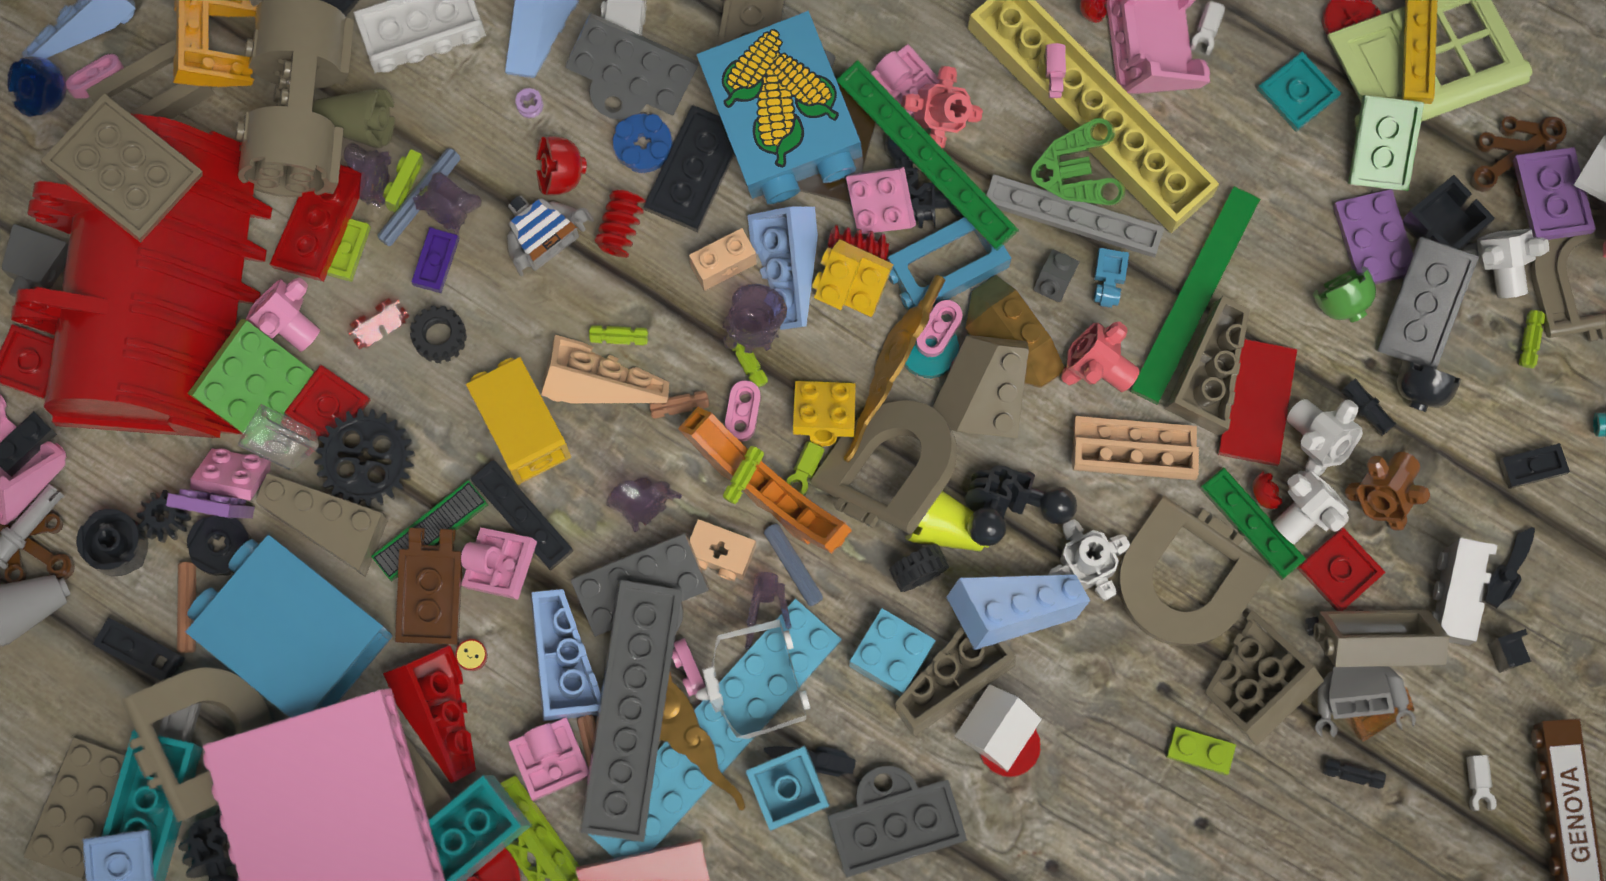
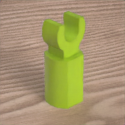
[786,441,825,496]

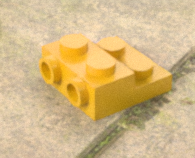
[812,239,894,317]

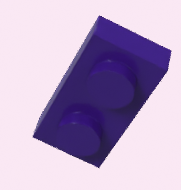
[411,228,459,294]

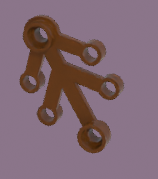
[1471,116,1567,197]
[0,500,75,583]

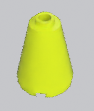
[905,491,989,552]

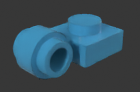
[1094,248,1129,308]

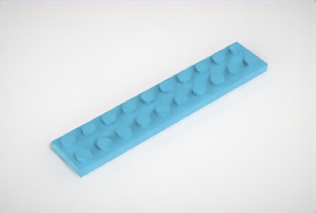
[588,599,842,858]

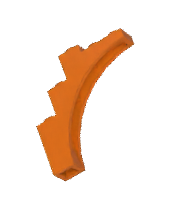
[678,407,852,554]

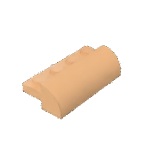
[1072,416,1199,480]

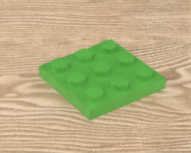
[188,319,314,446]

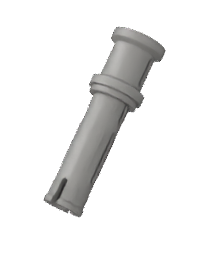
[0,484,64,569]

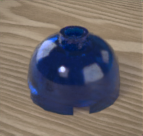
[7,56,66,117]

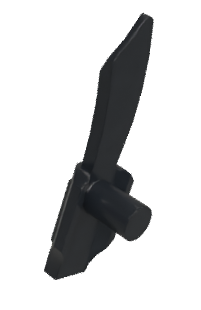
[1484,527,1535,608]
[764,746,856,777]

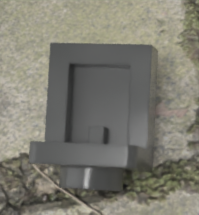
[1034,249,1080,302]

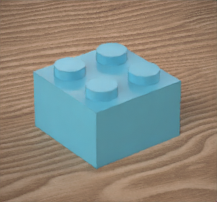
[849,608,936,697]
[746,746,830,831]

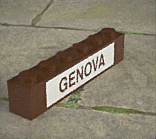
[1531,719,1604,881]

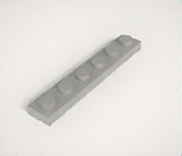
[987,175,1165,258]

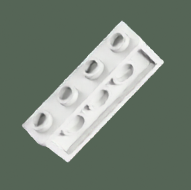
[354,0,486,73]

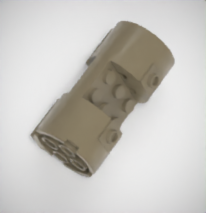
[235,0,354,198]

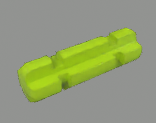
[1519,310,1545,369]
[589,325,648,345]
[728,332,768,388]
[723,446,764,504]

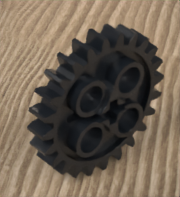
[314,409,415,508]

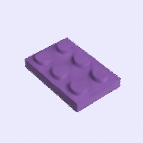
[1513,147,1596,240]
[1333,189,1413,285]
[166,489,255,519]

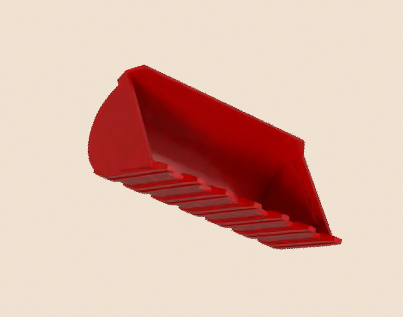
[10,114,272,438]

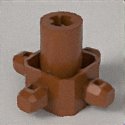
[1345,452,1430,531]

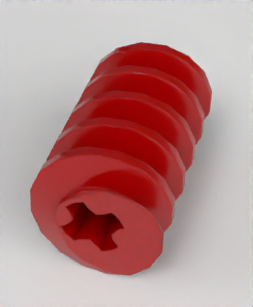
[594,190,646,258]
[827,224,890,261]

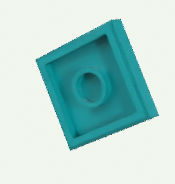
[1257,51,1342,132]

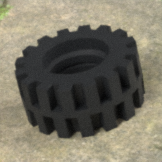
[410,305,467,363]
[889,544,949,592]

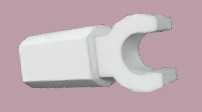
[1190,1,1225,55]
[1466,755,1496,811]

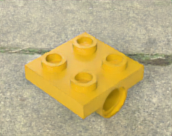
[793,381,856,447]

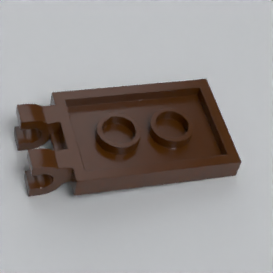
[395,528,462,645]

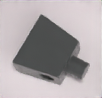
[2,224,68,297]

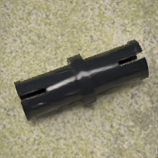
[1341,378,1397,436]

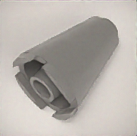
[0,575,71,647]

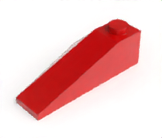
[383,645,476,783]

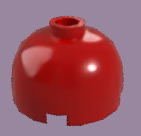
[536,136,587,196]

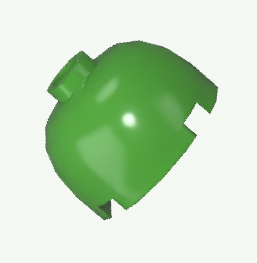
[1313,267,1376,323]

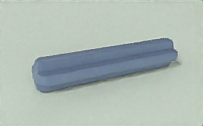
[764,523,823,607]

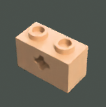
[689,228,757,291]
[689,519,756,582]

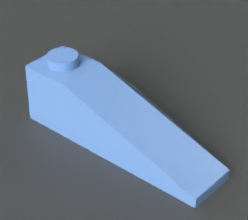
[22,0,136,66]
[505,0,579,78]
[748,206,818,330]

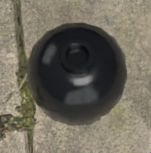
[1397,359,1461,412]

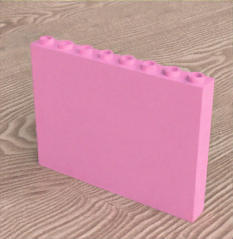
[203,689,445,881]

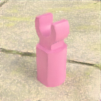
[1045,43,1066,98]

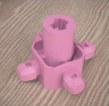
[246,278,320,352]

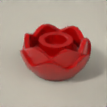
[1080,0,1107,23]
[1252,472,1283,509]

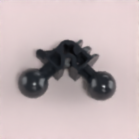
[885,135,964,228]
[965,465,1077,546]
[178,807,237,881]

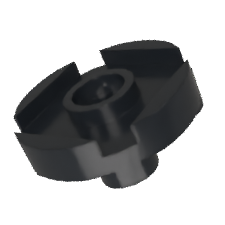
[187,515,251,576]

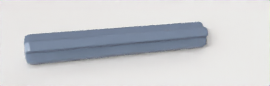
[377,148,460,246]

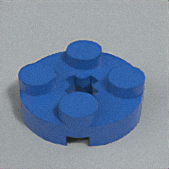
[613,114,672,173]

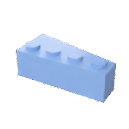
[946,575,1090,650]
[531,589,601,721]

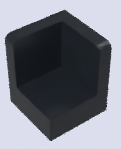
[1487,629,1531,673]

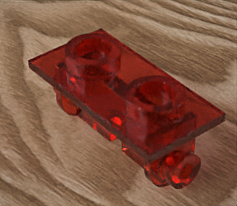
[347,298,410,350]

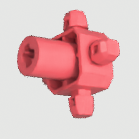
[901,66,983,149]
[1061,321,1140,392]

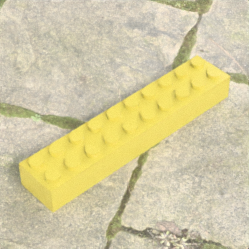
[968,0,1219,233]

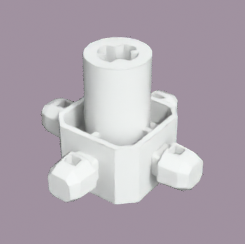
[1464,229,1549,298]
[1287,399,1363,476]
[1273,470,1350,544]
[1048,519,1130,601]

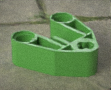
[1031,118,1125,205]

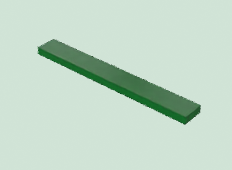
[836,60,1019,251]
[1130,186,1260,405]

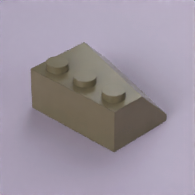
[933,335,1029,438]
[1205,609,1324,746]

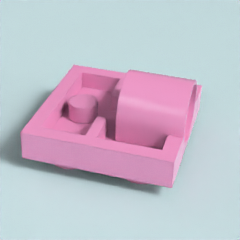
[871,44,939,117]
[846,167,916,234]
[190,448,271,501]
[461,527,537,600]
[508,717,589,801]

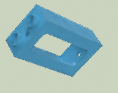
[887,217,1012,310]

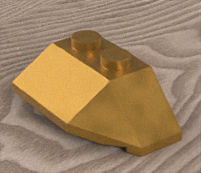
[965,275,1065,388]

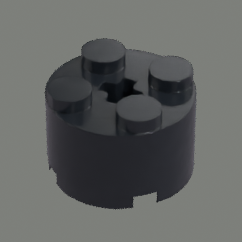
[76,509,148,577]

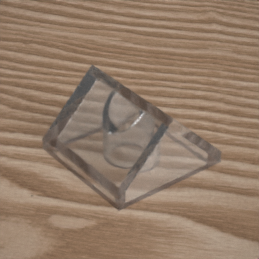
[238,404,319,472]

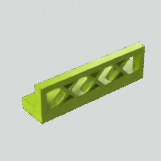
[500,775,579,881]

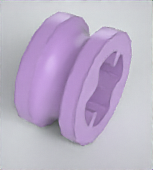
[515,88,543,118]

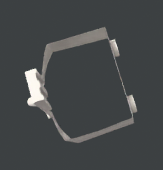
[696,619,810,739]

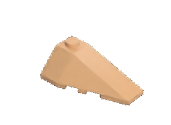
[541,335,669,403]

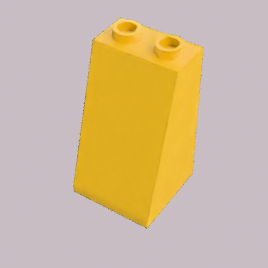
[466,357,572,485]

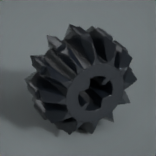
[136,490,191,543]

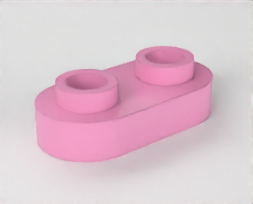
[66,54,124,99]
[916,300,962,357]
[725,381,761,442]
[672,638,706,700]

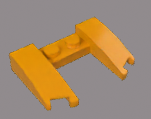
[173,0,257,87]

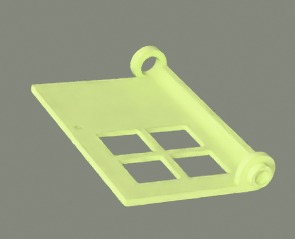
[1327,0,1532,129]

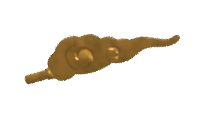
[844,275,946,463]
[659,672,745,811]

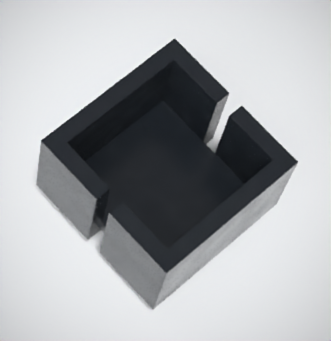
[1402,175,1495,250]

